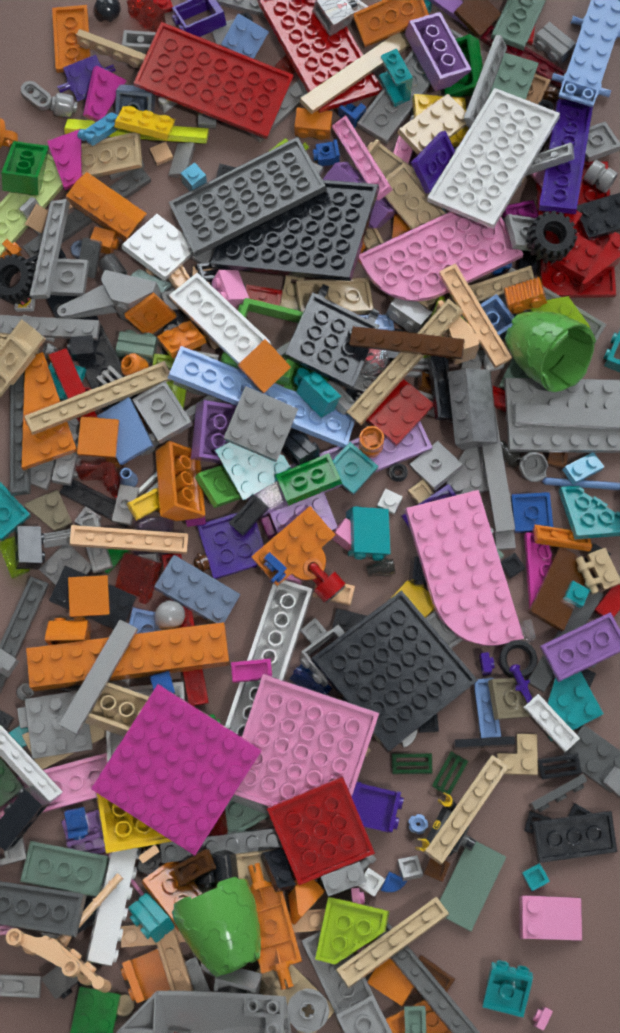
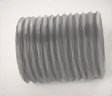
[99,253,127,275]

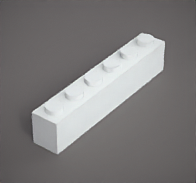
[85,847,142,966]

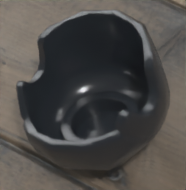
[93,0,121,22]

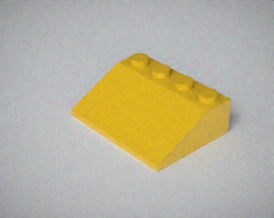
[96,793,173,854]

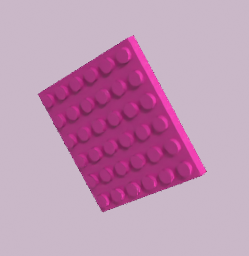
[91,684,262,855]

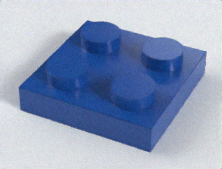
[511,492,553,533]

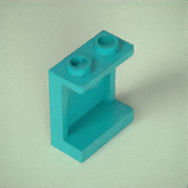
[378,48,413,107]
[346,507,390,561]

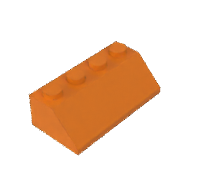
[66,172,147,242]
[156,441,205,521]

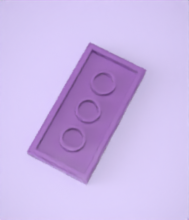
[540,612,620,682]

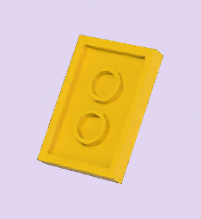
[114,106,175,140]

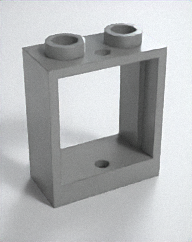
[300,625,345,687]

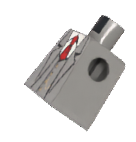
[313,0,358,36]

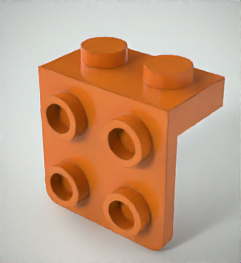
[120,949,170,1003]

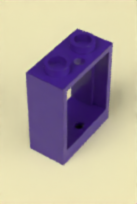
[172,0,227,37]

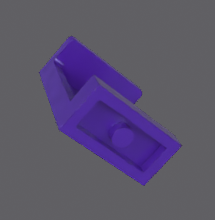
[352,782,404,833]

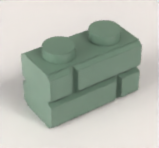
[116,330,158,363]

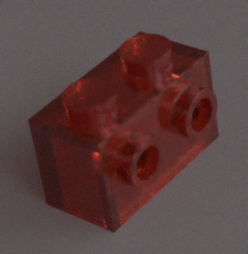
[127,0,166,32]

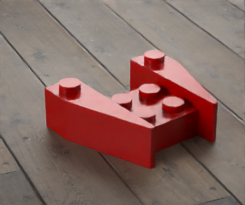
[544,211,620,293]

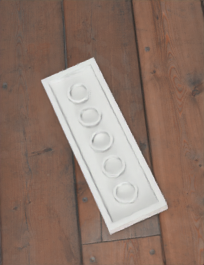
[169,273,271,364]

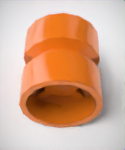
[359,426,384,458]

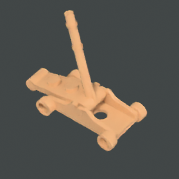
[6,873,124,993]

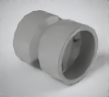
[583,160,618,194]

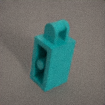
[293,368,341,418]

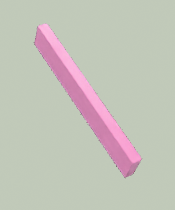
[332,115,393,201]

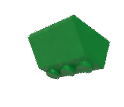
[445,34,483,97]

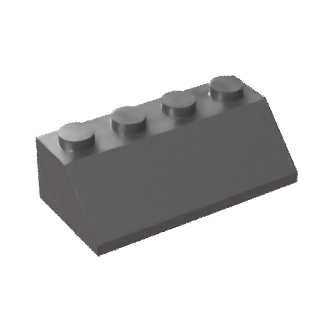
[448,368,499,450]

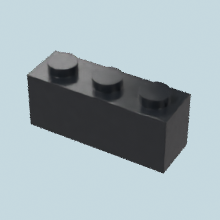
[0,786,50,851]

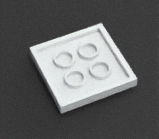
[122,214,193,281]

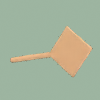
[25,204,73,233]

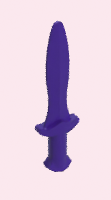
[509,664,533,704]

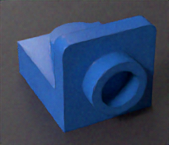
[263,552,287,584]
[64,807,89,840]

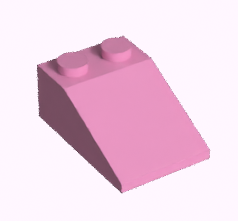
[519,896,582,941]

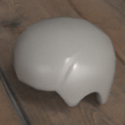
[519,452,548,482]
[154,600,186,630]

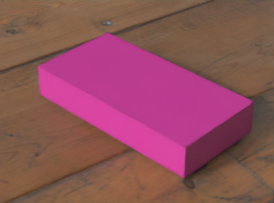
[231,658,272,683]

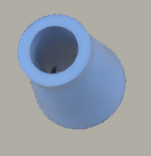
[119,468,138,487]

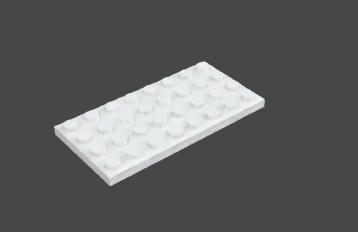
[427,88,560,229]

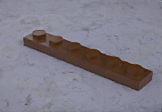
[350,326,465,359]

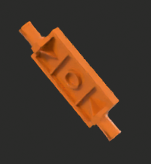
[247,863,302,990]

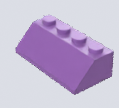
[405,12,471,91]
[323,162,397,229]

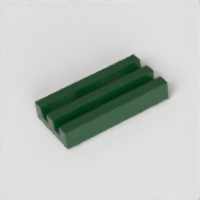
[431,751,469,795]
[392,753,433,775]

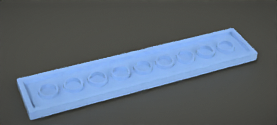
[168,346,355,448]

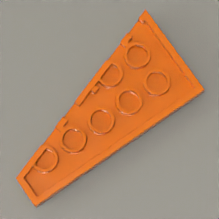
[22,352,77,470]

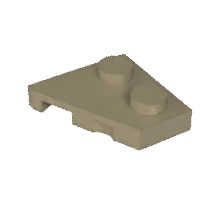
[24,489,73,532]

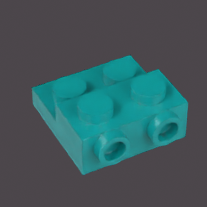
[482,960,533,1018]

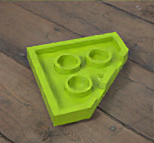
[315,897,389,964]

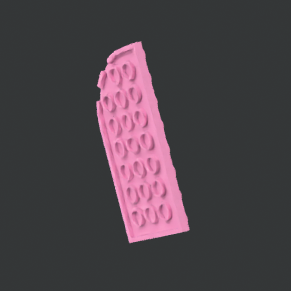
[358,212,523,301]
[405,490,524,646]

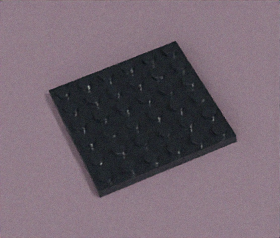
[311,590,478,753]

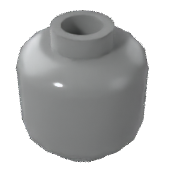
[51,93,77,118]

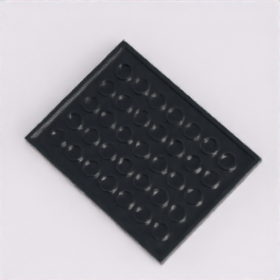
[211,180,380,281]

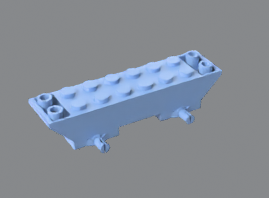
[551,0,620,107]

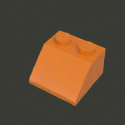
[45,617,91,645]

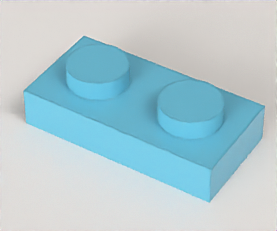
[562,453,604,485]

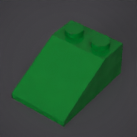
[1,141,49,195]

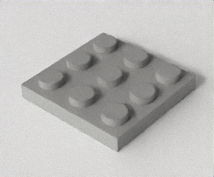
[223,386,298,462]
[25,691,93,759]

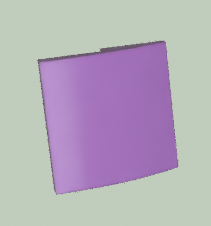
[61,809,106,854]

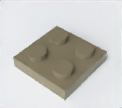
[488,677,531,720]

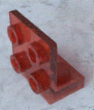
[76,462,120,497]
[115,552,162,604]

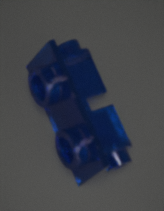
[289,664,332,695]

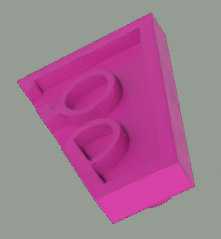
[83,66,127,122]
[47,129,82,190]

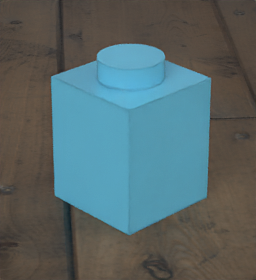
[181,163,207,191]

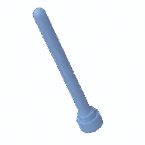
[542,477,620,490]

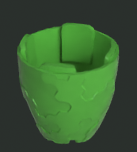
[505,311,596,392]
[172,877,261,977]

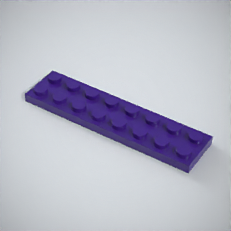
[539,99,593,214]

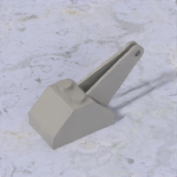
[57,270,163,321]

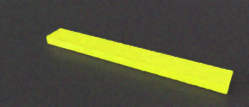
[64,119,209,143]

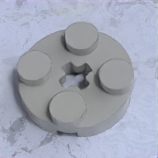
[287,988,329,1033]

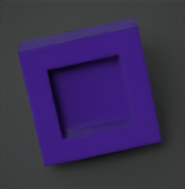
[479,652,495,676]

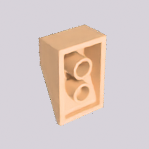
[436,300,481,365]

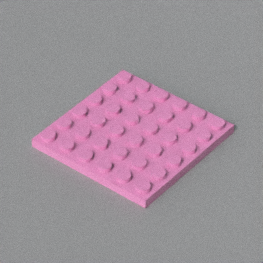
[234,674,379,807]

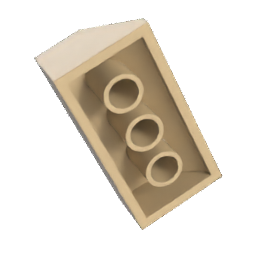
[85,682,149,737]

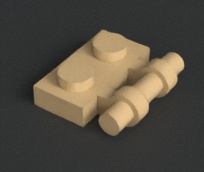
[576,548,620,595]

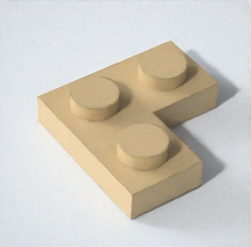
[497,734,538,775]

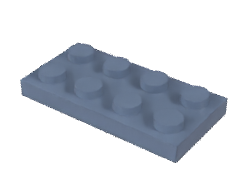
[153,555,241,624]

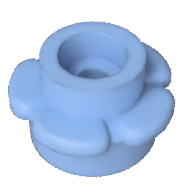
[409,814,428,834]

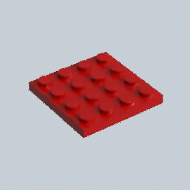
[267,776,375,885]

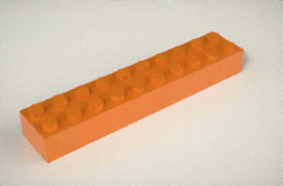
[26,622,230,691]

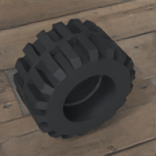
[526,211,577,263]
[0,254,36,305]

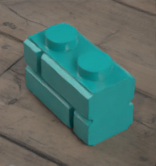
[129,893,175,943]

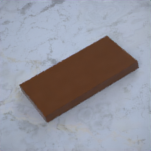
[528,547,591,632]

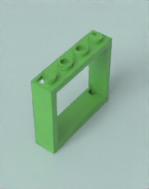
[221,298,303,386]

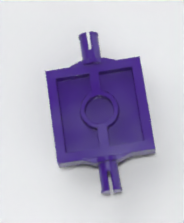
[57,55,116,102]

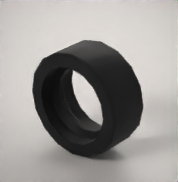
[499,640,537,678]

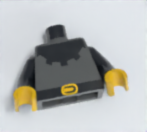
[415,793,477,856]

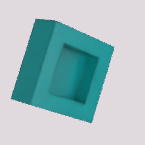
[563,581,590,608]
[522,863,550,891]

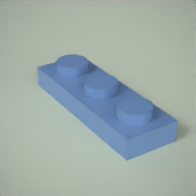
[474,678,501,738]

